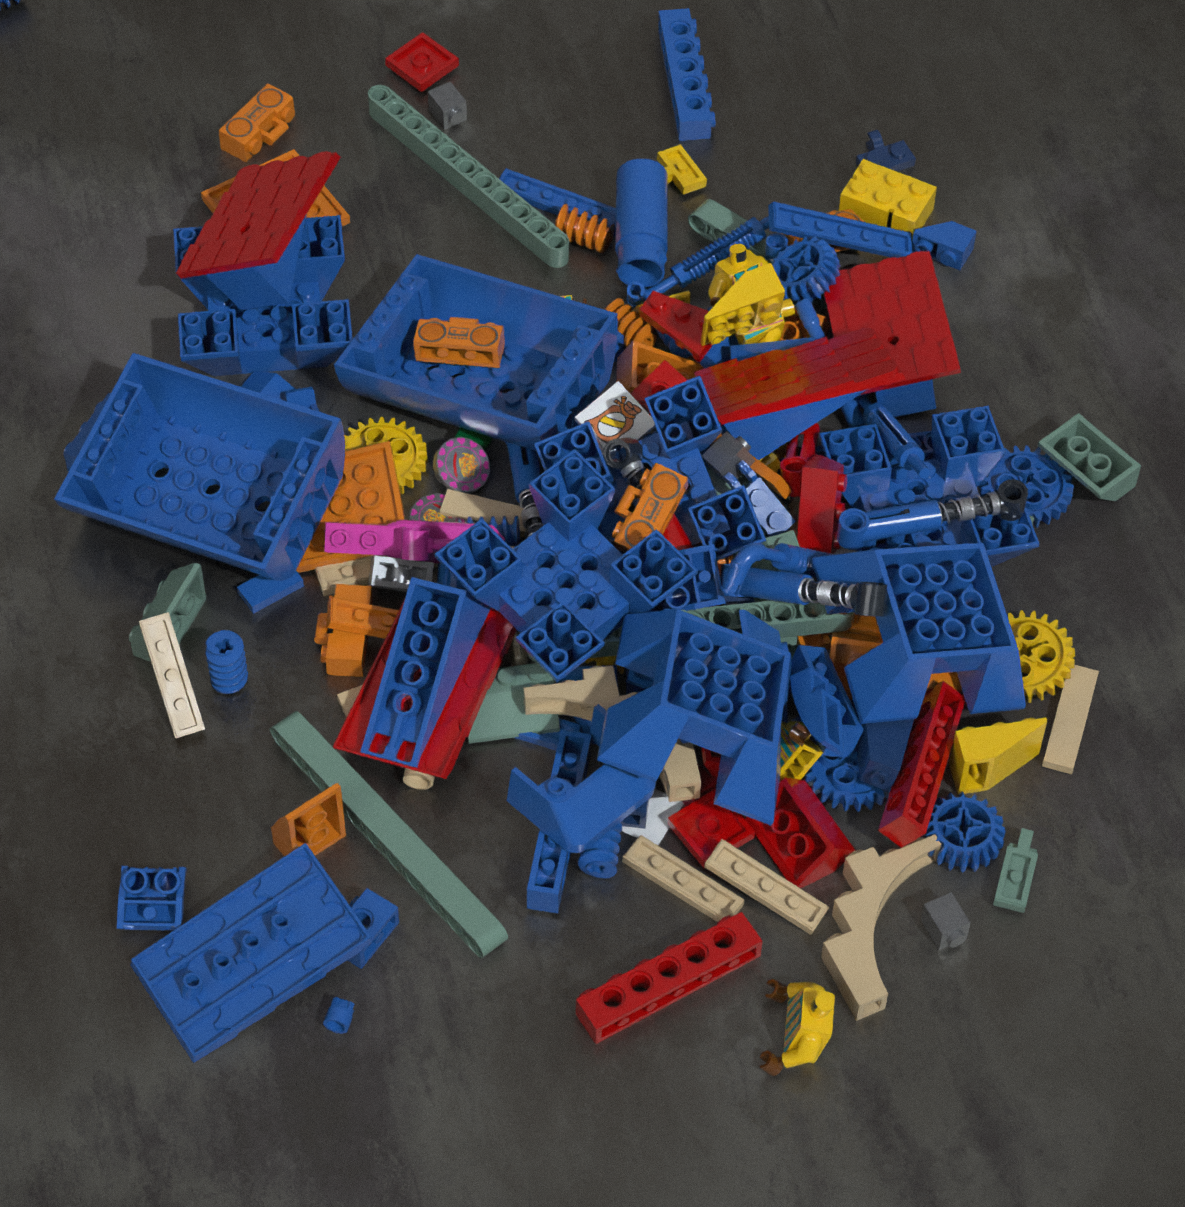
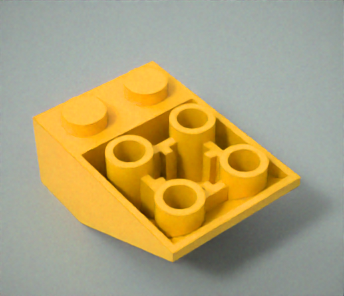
[700,263,785,346]
[949,718,1047,795]

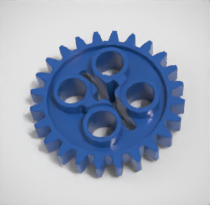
[978,445,1074,528]
[803,737,890,812]

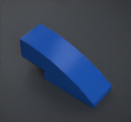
[790,667,844,756]

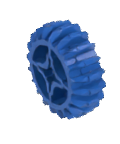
[770,236,841,305]
[921,791,1005,873]

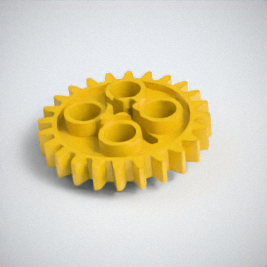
[344,417,428,494]
[1008,610,1075,703]

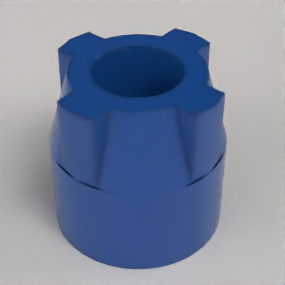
[765,233,788,260]
[323,997,355,1034]

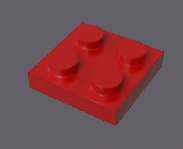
[385,32,459,92]
[667,789,755,869]

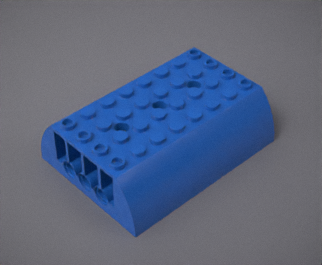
[54,353,345,581]

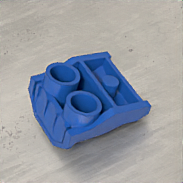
[662,544,725,611]
[117,866,187,931]

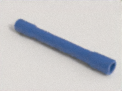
[794,298,866,428]

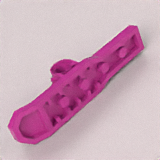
[324,519,505,564]

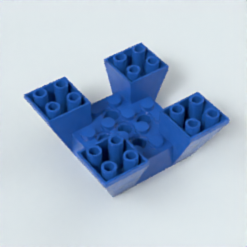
[173,215,353,376]
[534,376,766,561]
[819,406,1039,567]
[435,449,698,682]
[811,543,1026,724]
[597,609,793,825]

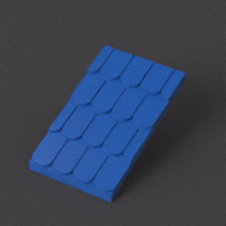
[130,843,372,1063]

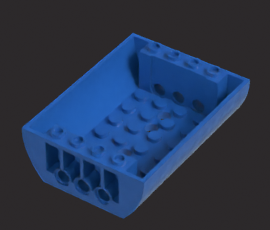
[334,254,618,451]

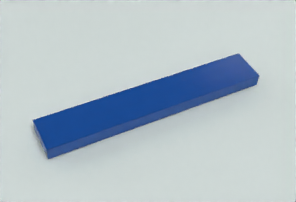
[499,168,616,236]
[768,201,912,258]

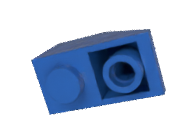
[912,221,977,270]

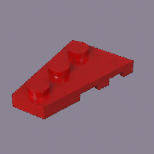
[639,291,712,363]

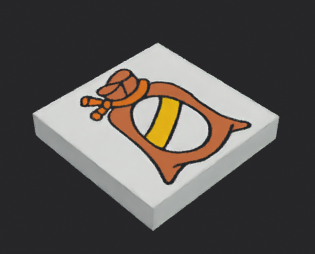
[574,381,656,449]

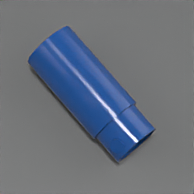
[615,159,668,288]

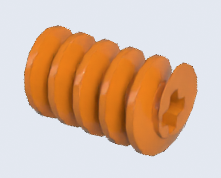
[555,204,615,253]
[604,298,657,348]

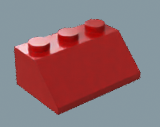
[797,454,847,554]
[745,778,856,889]

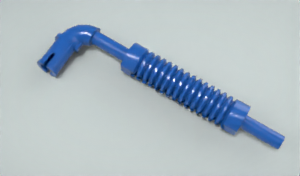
[626,216,769,308]
[854,393,930,479]
[720,543,835,597]

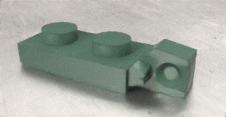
[993,828,1038,913]

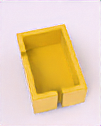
[839,159,937,239]

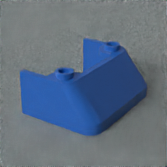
[506,704,656,853]

